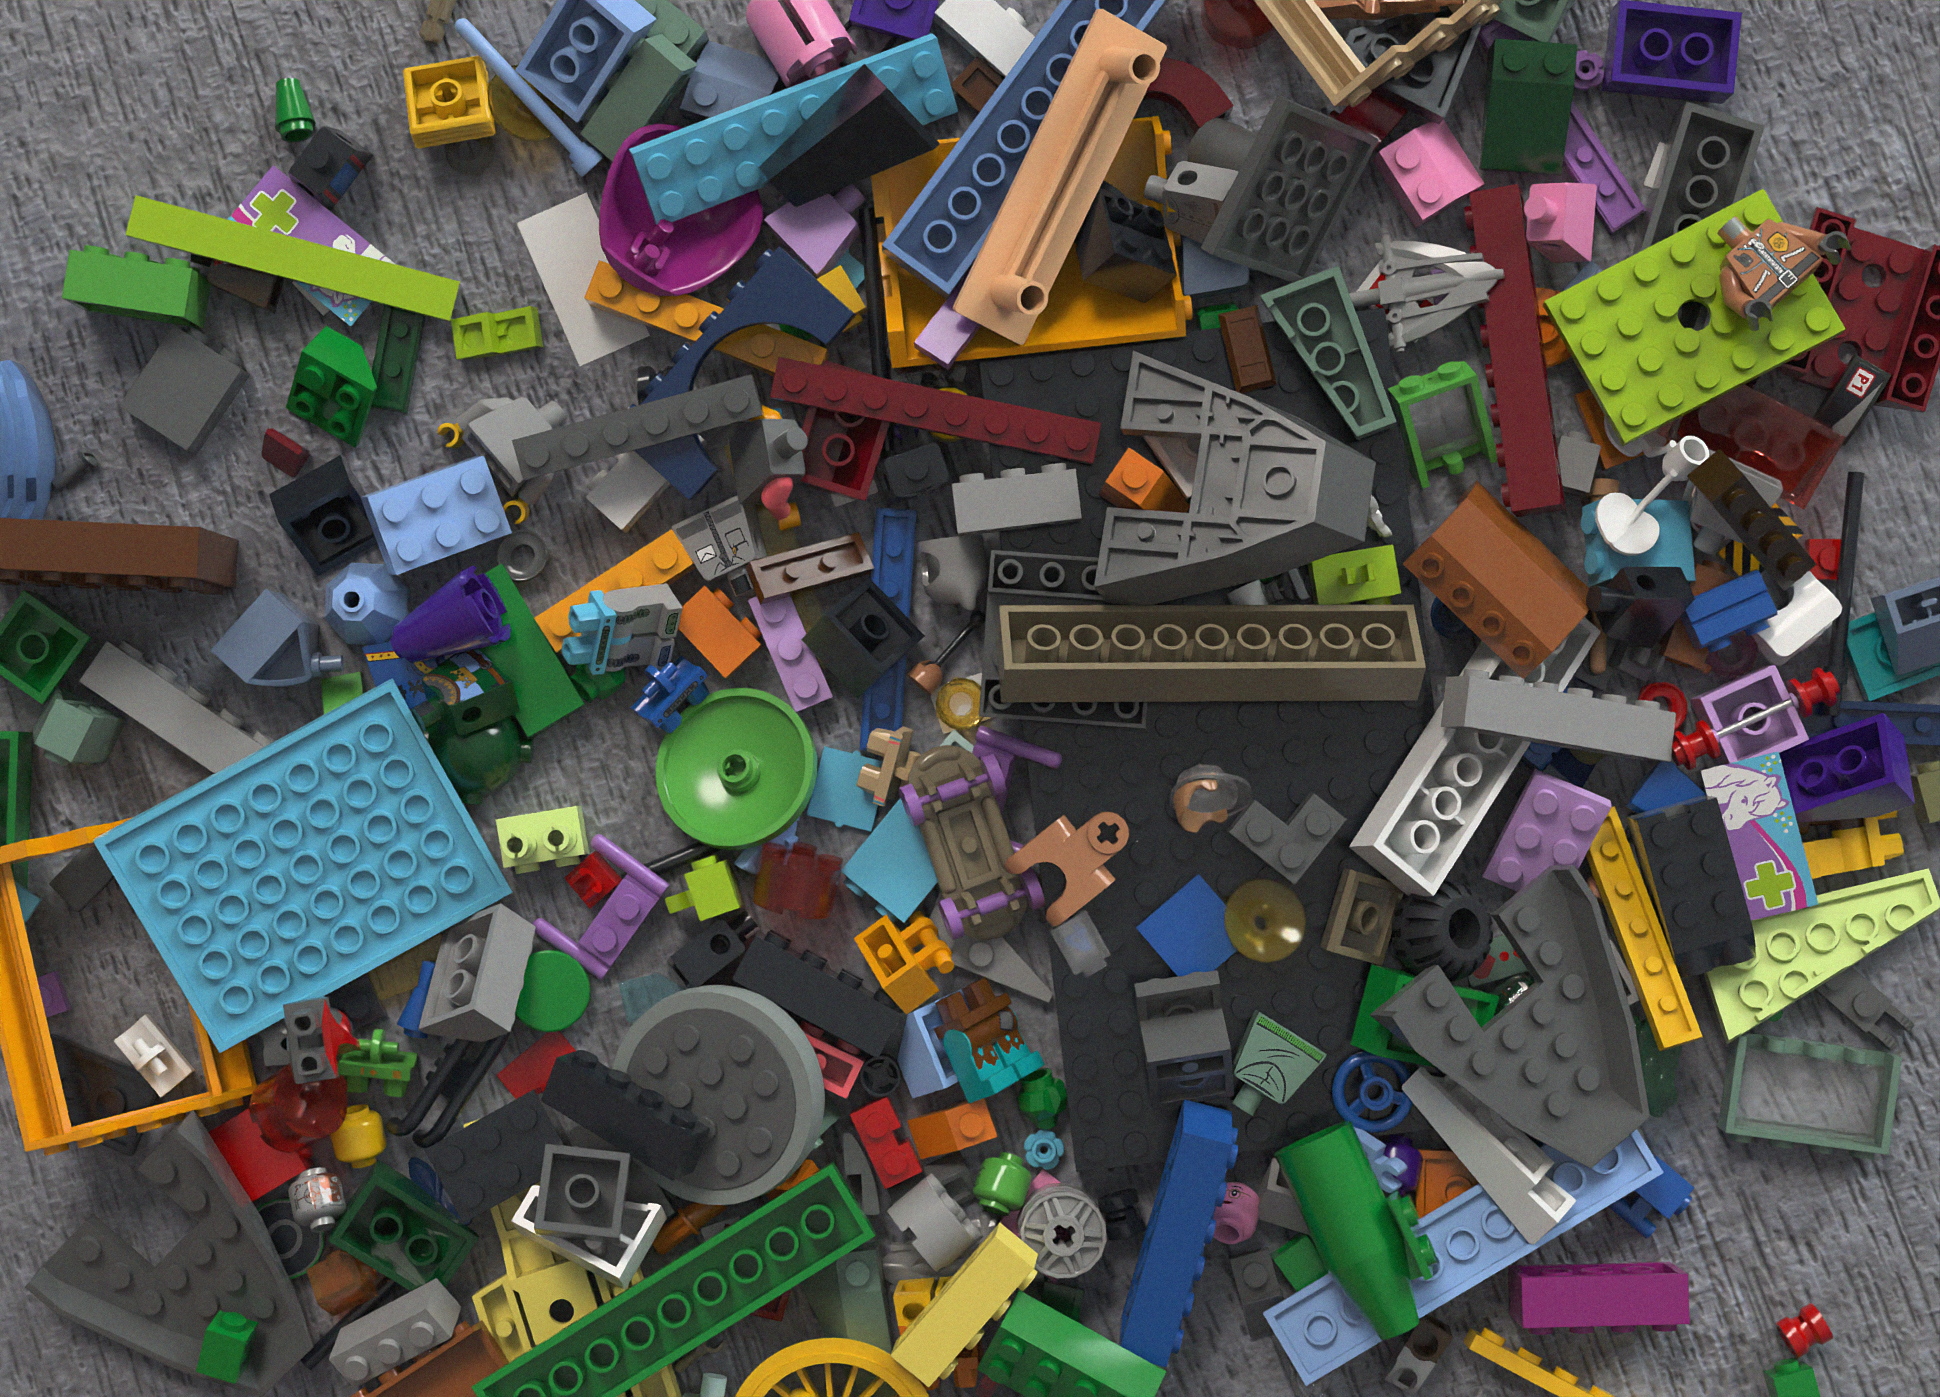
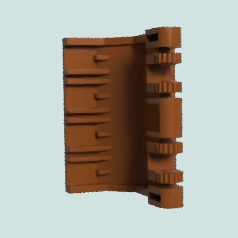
[1403,480,1590,679]

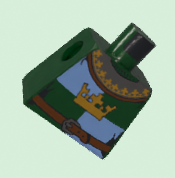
[412,649,520,736]

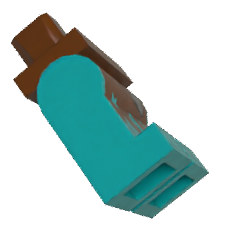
[934,977,1045,1103]

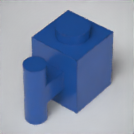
[1608,1154,1694,1239]

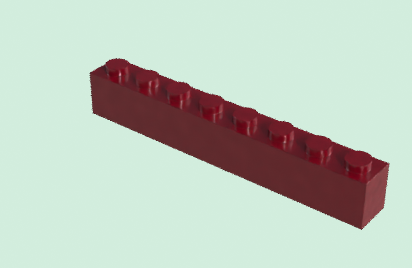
[1464,184,1566,518]

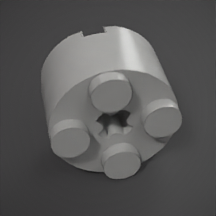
[887,1173,983,1273]

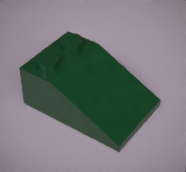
[1479,38,1577,176]
[328,1159,479,1291]

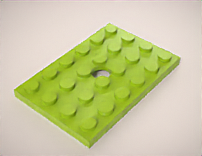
[1543,188,1846,446]

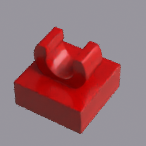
[564,851,622,909]

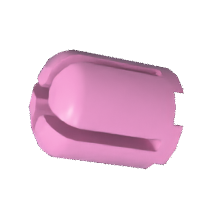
[746,0,857,88]

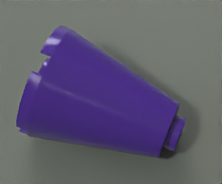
[390,566,511,663]

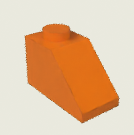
[907,1098,997,1159]

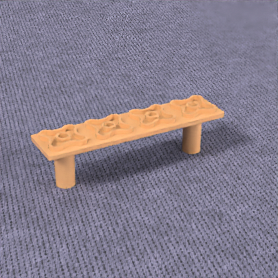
[952,9,1167,345]

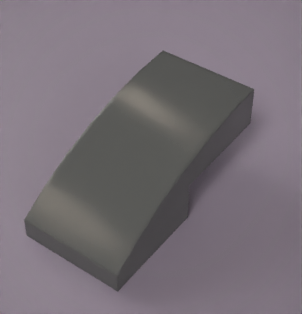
[843,1129,881,1215]

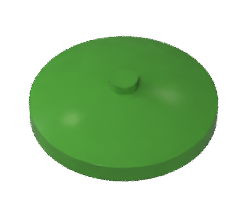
[655,688,818,850]

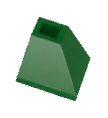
[286,326,377,448]

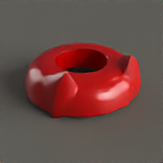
[1637,682,1687,731]

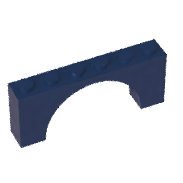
[629,247,856,500]

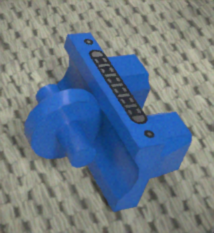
[630,656,709,733]

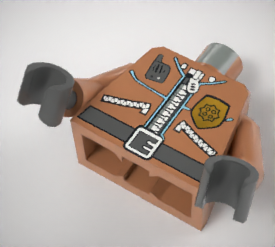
[1717,216,1851,331]

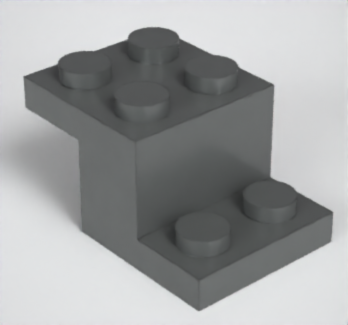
[1134,970,1234,1109]

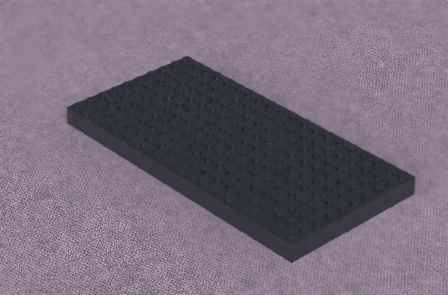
[978,308,1469,1172]

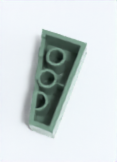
[1260,265,1396,440]

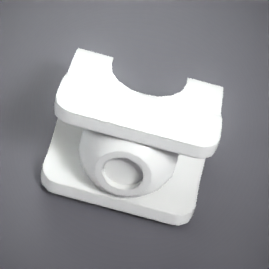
[1743,571,1842,666]

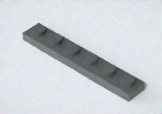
[512,374,764,480]

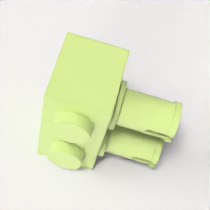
[496,806,589,874]

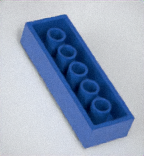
[1119,1099,1238,1368]

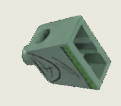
[1232,1010,1327,1116]

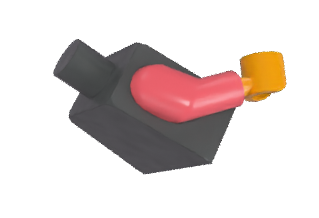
[727,405,808,531]

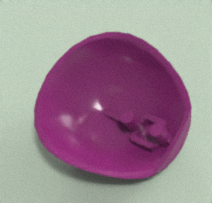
[599,123,763,296]

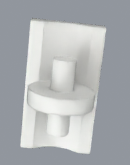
[114,1014,195,1097]

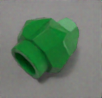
[570,664,626,703]
[1017,1068,1067,1130]

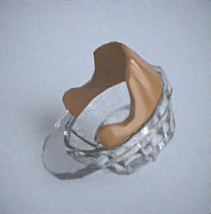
[1170,763,1252,833]

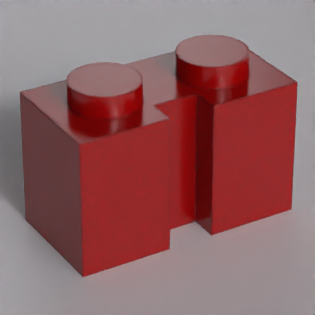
[850,1095,923,1189]

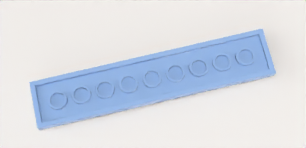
[1263,1129,1664,1386]

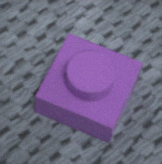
[37,971,72,1018]

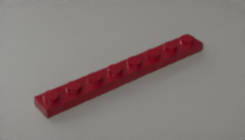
[770,357,1102,465]

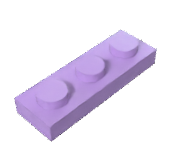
[748,596,833,713]

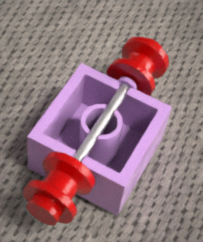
[1671,664,1840,770]

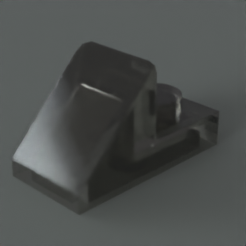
[886,346,967,389]

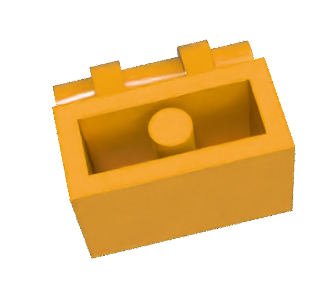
[854,911,954,1015]

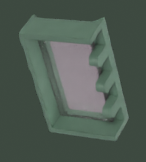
[1716,1032,1902,1160]

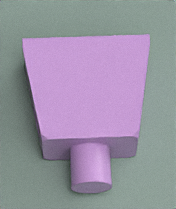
[764,184,866,279]

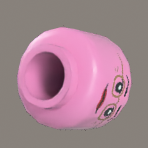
[1213,1182,1260,1244]

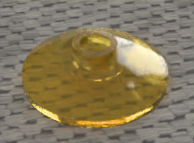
[487,65,564,142]
[1224,879,1306,962]

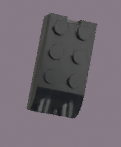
[1626,795,1756,978]

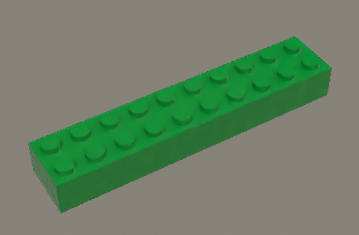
[471,1162,876,1397]

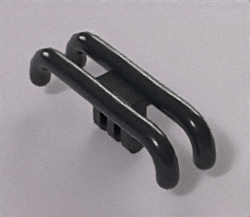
[386,1032,510,1149]

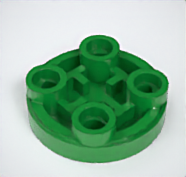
[515,950,591,1032]

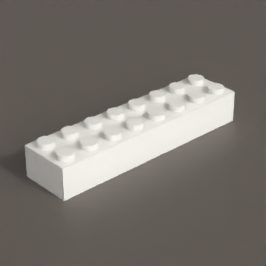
[1349,617,1601,896]

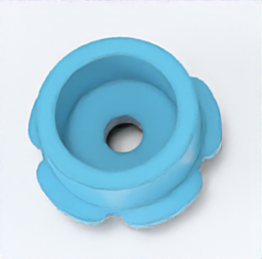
[1024,1129,1064,1170]

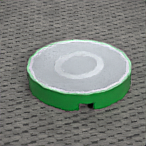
[257,1197,326,1279]

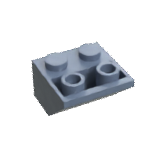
[1870,576,1940,676]

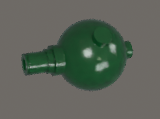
[421,715,534,804]

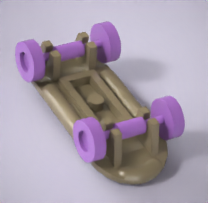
[899,745,1045,940]

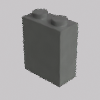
[119,325,250,455]

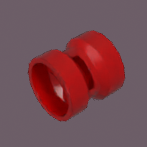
[1775,1303,1833,1359]

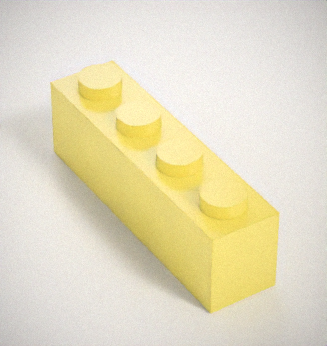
[890,1223,1038,1387]

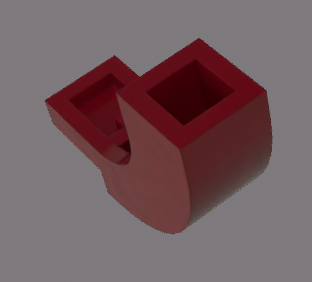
[1142,57,1234,134]

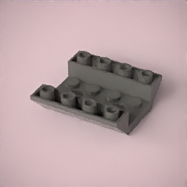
[979,550,1154,729]

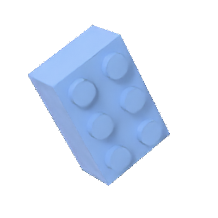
[515,0,657,123]
[361,455,512,575]

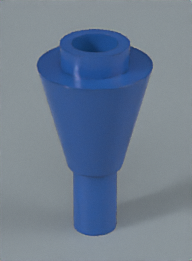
[397,961,436,1038]

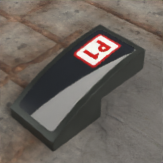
[1808,355,1891,446]

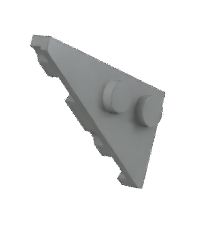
[917,890,1053,1003]

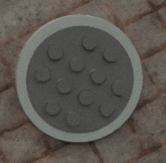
[612,985,825,1205]

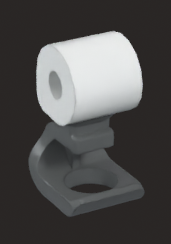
[1227,567,1311,605]

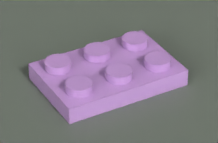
[1482,769,1611,892]

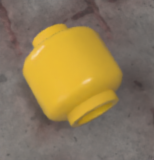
[329,1104,387,1168]

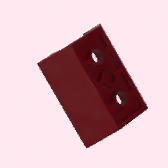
[1775,207,1940,413]

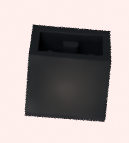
[1076,188,1177,303]

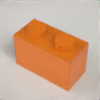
[678,585,763,679]

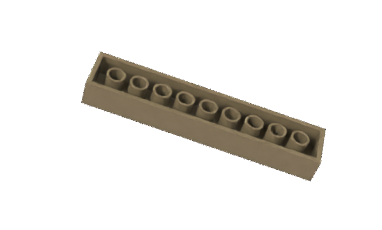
[996,605,1426,702]

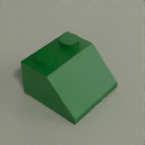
[0,590,92,705]

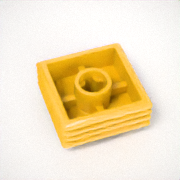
[403,55,495,149]

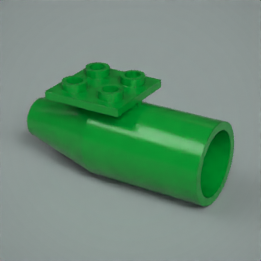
[1274,1120,1437,1340]

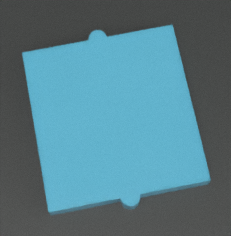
[807,746,883,832]

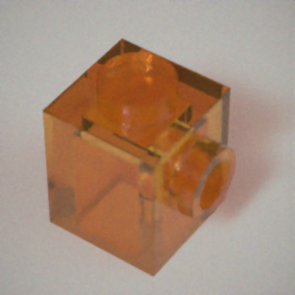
[306,1250,378,1317]

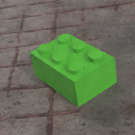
[62,245,211,329]

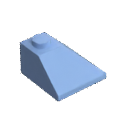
[897,989,970,1099]

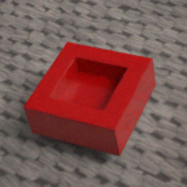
[1805,539,1841,580]

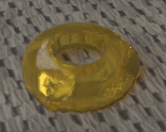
[935,677,984,731]

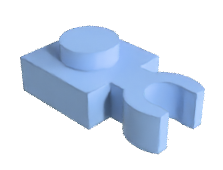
[1354,1127,1407,1193]

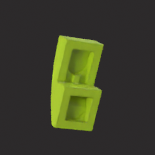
[451,306,543,360]

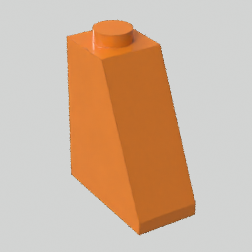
[1099,448,1190,513]

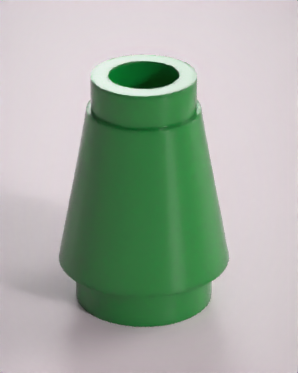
[275,78,316,142]

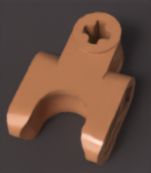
[1003,812,1129,927]

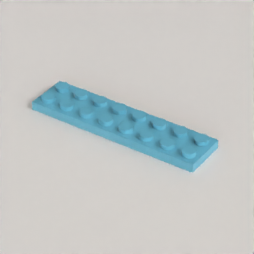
[629,33,958,225]

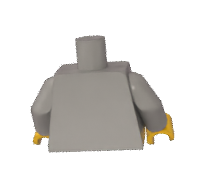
[437,397,566,524]

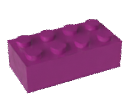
[1508,1262,1690,1335]

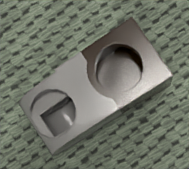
[1383,1314,1453,1395]

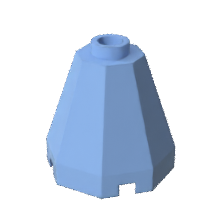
[324,563,410,645]

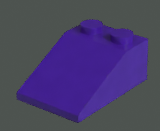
[1779,713,1915,822]

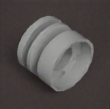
[1017,1183,1107,1279]

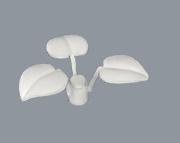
[1595,416,1730,556]

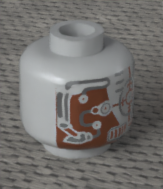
[288,1168,347,1232]

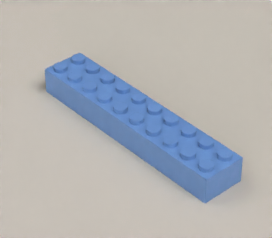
[882,0,1169,300]

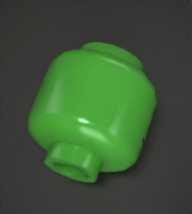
[973,1152,1032,1216]

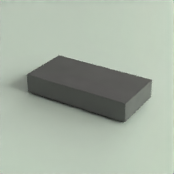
[49,846,115,912]

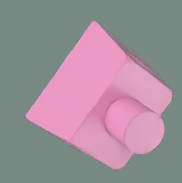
[1524,183,1597,263]

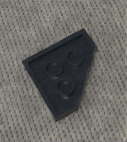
[1343,6,1482,125]

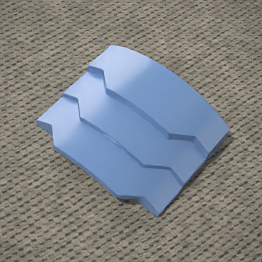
[0,360,56,520]

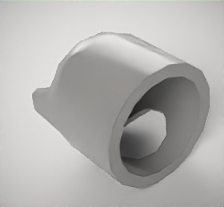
[917,535,988,616]

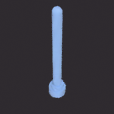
[455,18,605,177]

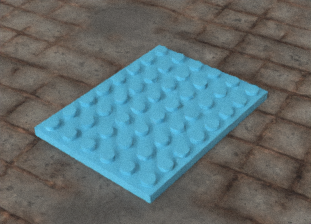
[93,678,513,1053]

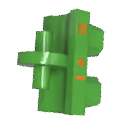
[337,1029,418,1097]

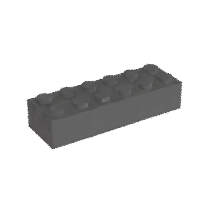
[1631,102,1765,331]

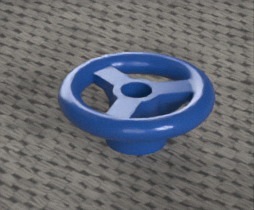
[1332,1051,1413,1133]

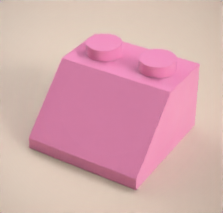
[1373,120,1485,228]

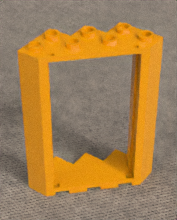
[0,817,258,1156]

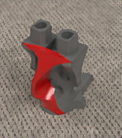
[257,997,361,1084]

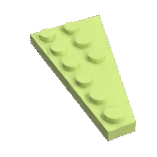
[1703,868,1940,1044]

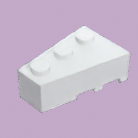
[511,1185,667,1290]

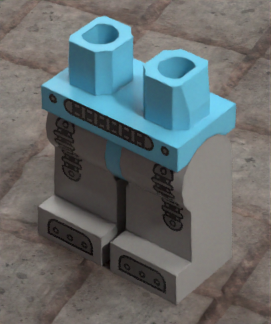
[561,583,683,675]

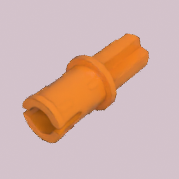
[652,1202,727,1255]

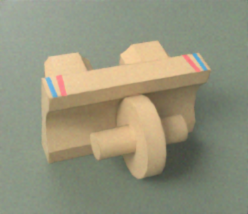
[856,726,921,807]

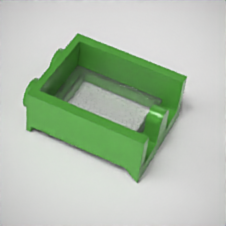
[1388,361,1497,489]

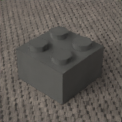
[534,1144,631,1244]

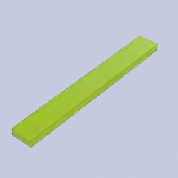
[125,195,460,322]

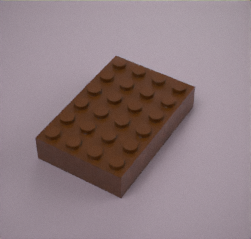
[0,518,238,595]

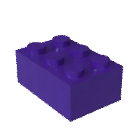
[1602,0,1742,104]

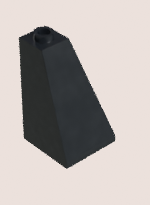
[758,64,940,208]

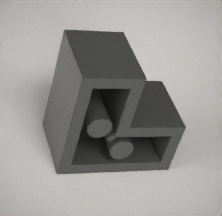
[1225,793,1347,885]

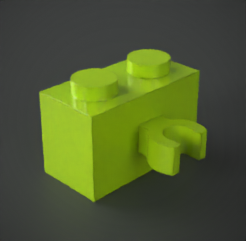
[1307,545,1401,605]
[665,854,745,921]

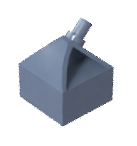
[210,589,344,688]

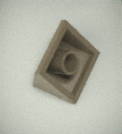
[1320,868,1404,966]

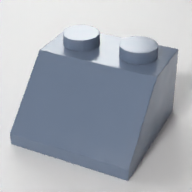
[680,41,781,123]

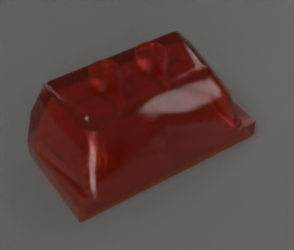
[1657,383,1846,509]

